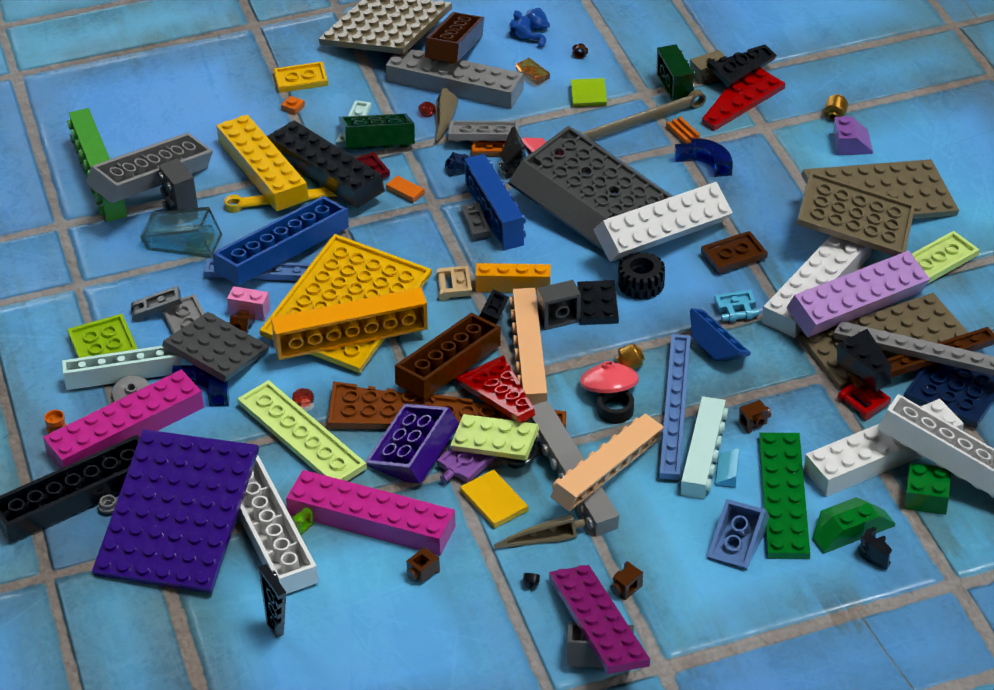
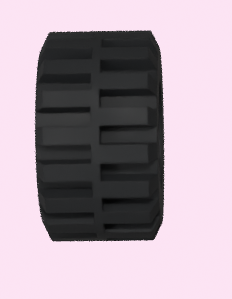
[618,252,665,299]

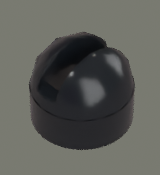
[523,573,540,589]

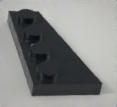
[706,44,777,88]
[258,564,286,638]

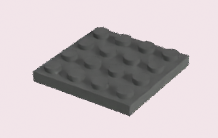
[162,312,270,382]

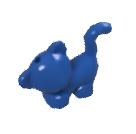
[509,8,550,47]

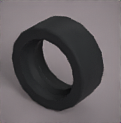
[597,390,634,424]

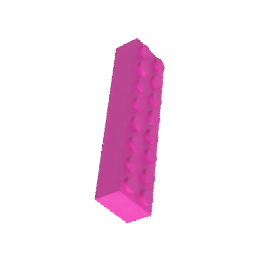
[43,369,204,469]
[286,470,456,556]

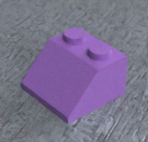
[833,116,873,155]

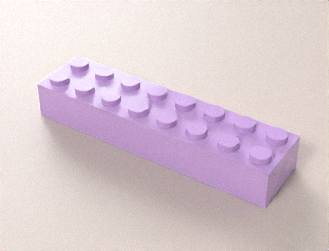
[786,251,930,338]

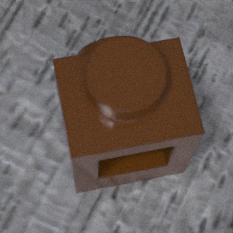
[739,400,771,434]
[406,547,440,583]
[610,561,643,600]

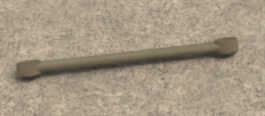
[578,89,706,140]

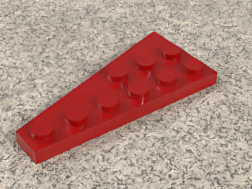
[702,68,785,131]
[456,355,535,423]

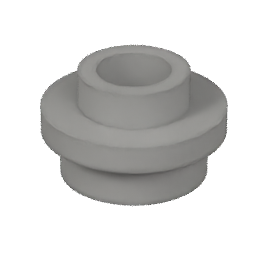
[98,495,117,514]

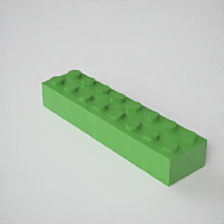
[67,108,127,222]

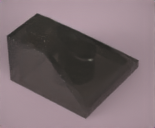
[498,127,526,179]

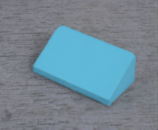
[715,448,740,487]

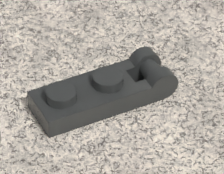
[461,202,491,240]
[131,286,182,322]

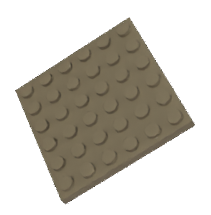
[319,0,452,54]

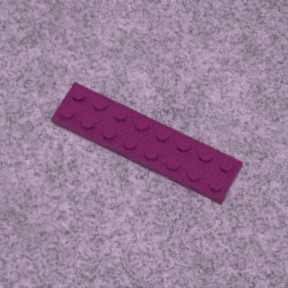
[549,565,650,674]

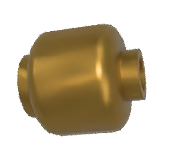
[824,94,848,120]
[615,343,645,370]

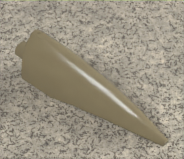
[435,88,458,142]
[494,514,585,548]

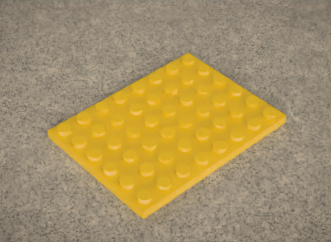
[259,234,432,373]

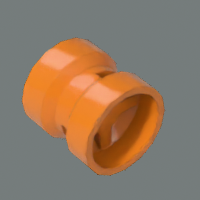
[44,409,66,434]

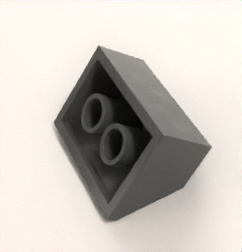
[567,623,634,669]

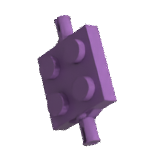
[437,448,494,483]

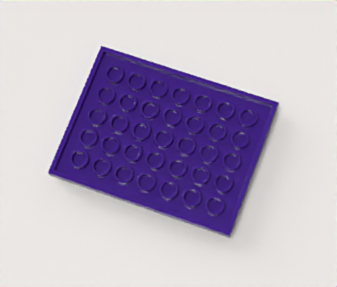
[92,429,259,593]

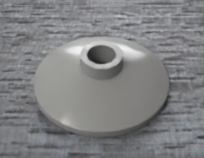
[112,375,150,401]

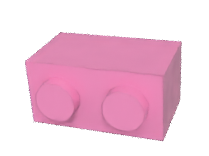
[227,286,271,321]

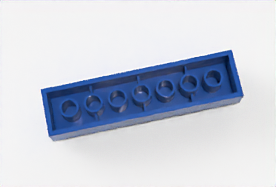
[212,196,349,286]

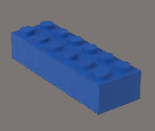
[464,154,526,251]

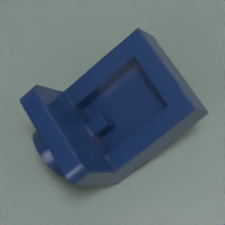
[445,152,470,176]

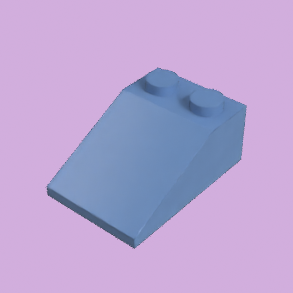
[707,499,769,569]

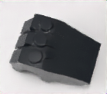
[859,527,892,569]

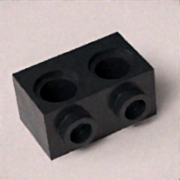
[479,289,509,324]

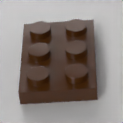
[701,231,768,274]

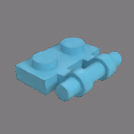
[714,290,759,322]

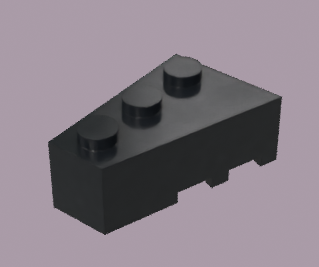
[837,329,891,392]

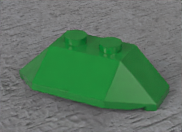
[813,497,896,554]

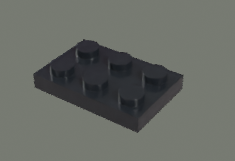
[577,280,619,325]

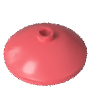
[580,361,639,393]

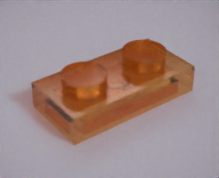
[516,58,550,85]

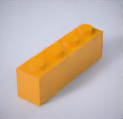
[475,263,551,293]

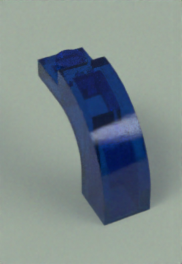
[674,138,733,177]
[172,364,230,407]

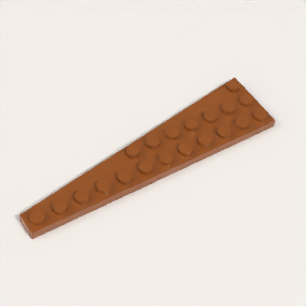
[328,381,566,430]

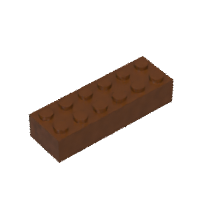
[424,12,484,64]
[395,313,501,400]

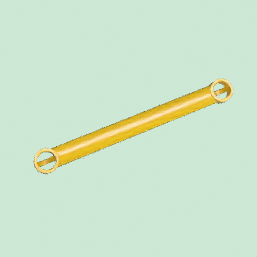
[224,187,382,213]

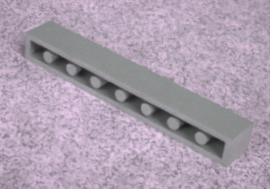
[525,400,619,536]

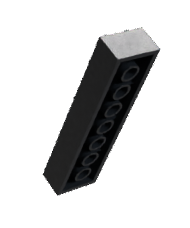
[267,120,385,208]
[0,434,140,543]

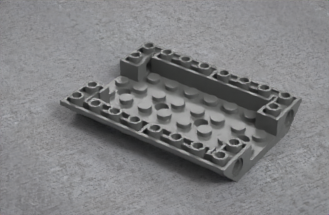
[508,126,674,261]

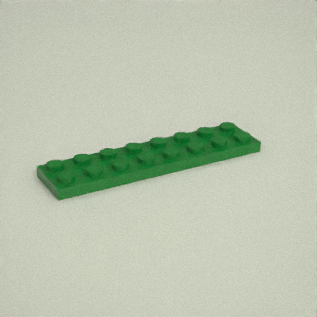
[759,432,810,559]

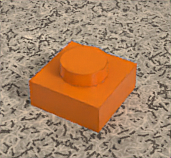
[281,96,305,115]

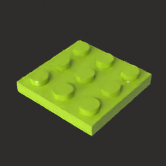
[67,314,138,358]

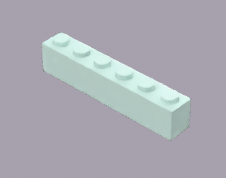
[62,346,182,390]
[681,396,729,499]

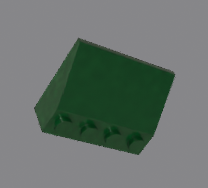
[339,113,415,150]

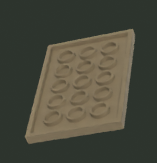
[796,171,915,256]

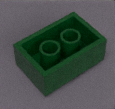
[656,44,695,102]

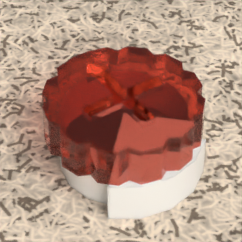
[292,388,314,411]

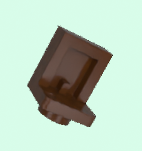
[229,310,255,334]

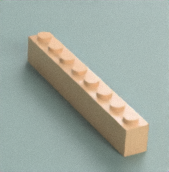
[509,288,547,405]
[550,413,664,512]

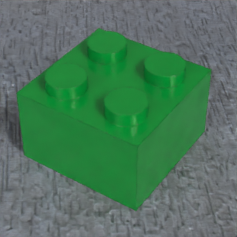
[904,463,951,515]

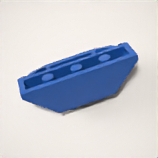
[690,308,751,361]

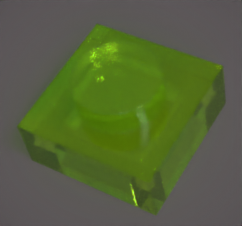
[292,507,314,535]

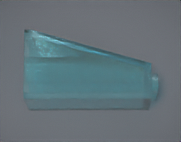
[140,207,222,258]

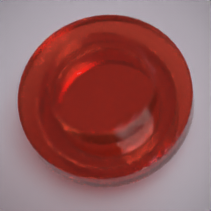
[418,102,435,117]

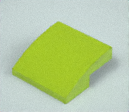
[571,78,607,107]

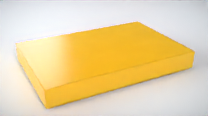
[273,61,328,93]
[460,469,529,528]

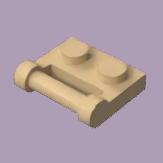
[435,266,472,301]

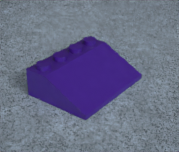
[365,404,459,484]

